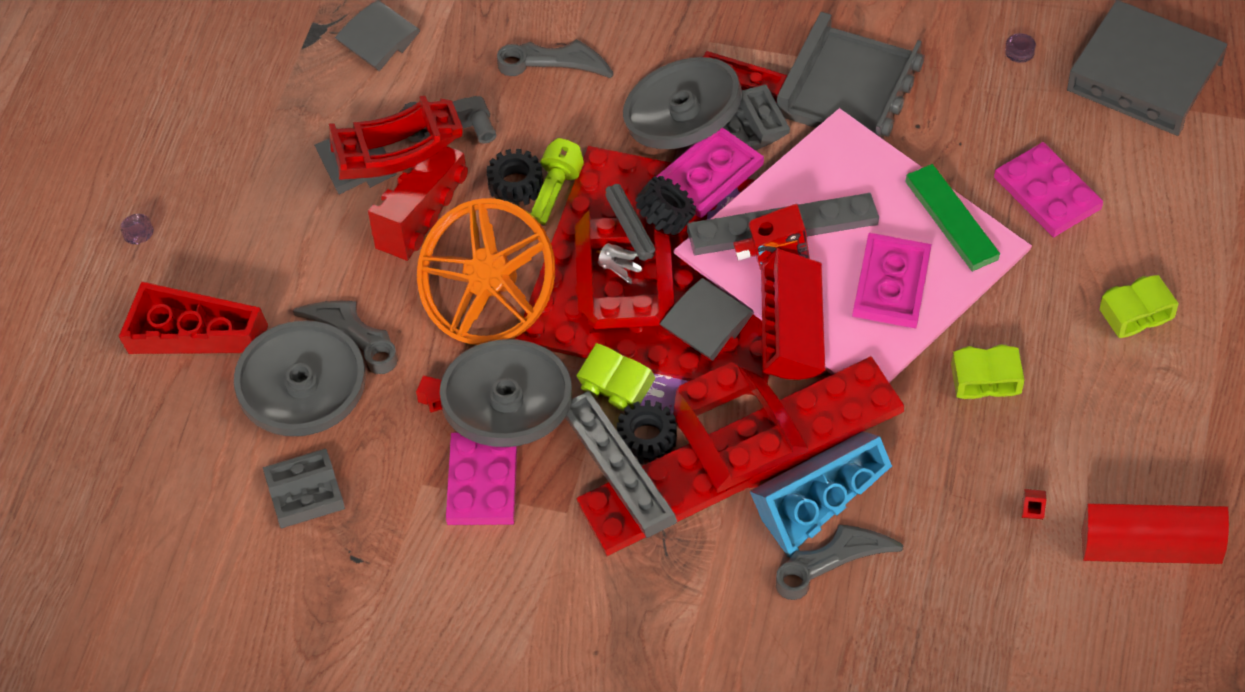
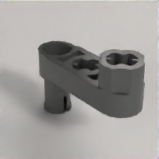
[399,96,497,144]

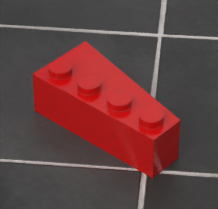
[368,146,468,261]
[118,281,268,354]

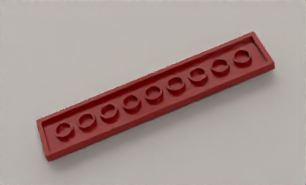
[576,356,904,557]

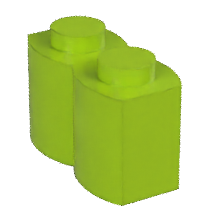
[1099,275,1179,338]
[576,343,656,411]
[951,344,1025,399]

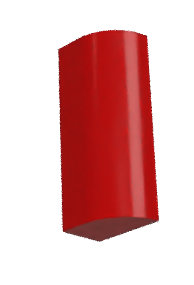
[761,248,825,380]
[1081,504,1229,564]

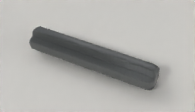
[605,184,655,261]

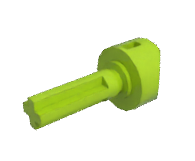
[530,138,584,225]

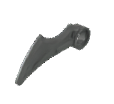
[497,39,613,78]
[293,301,398,374]
[776,525,903,600]

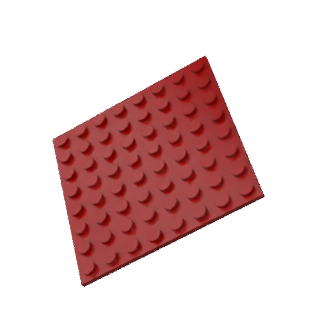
[515,146,770,396]

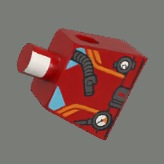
[733,204,810,270]

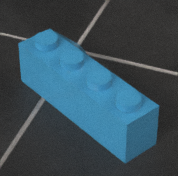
[750,431,892,558]

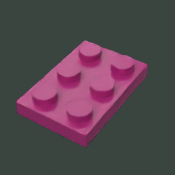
[656,128,764,218]
[994,142,1103,238]
[852,233,932,329]
[446,433,517,525]

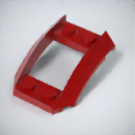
[329,96,463,180]
[575,210,674,329]
[673,362,808,493]

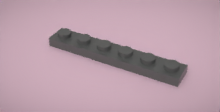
[687,193,879,256]
[565,391,677,538]

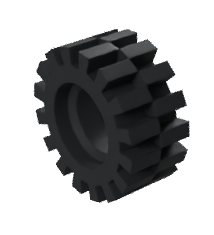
[487,149,543,206]
[635,176,696,235]
[617,400,677,464]

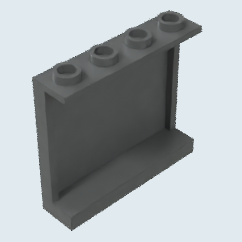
[1067,0,1228,136]
[777,12,925,139]

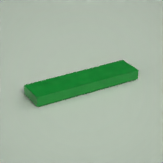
[905,164,1000,272]

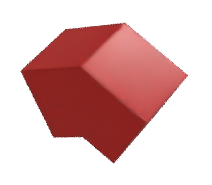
[416,375,442,413]
[1021,489,1047,520]

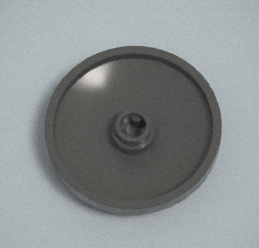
[623,57,742,149]
[234,321,366,436]
[440,339,572,447]

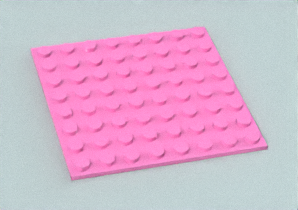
[674,108,1032,383]

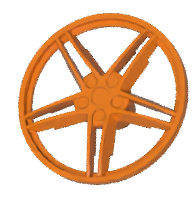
[417,198,555,345]

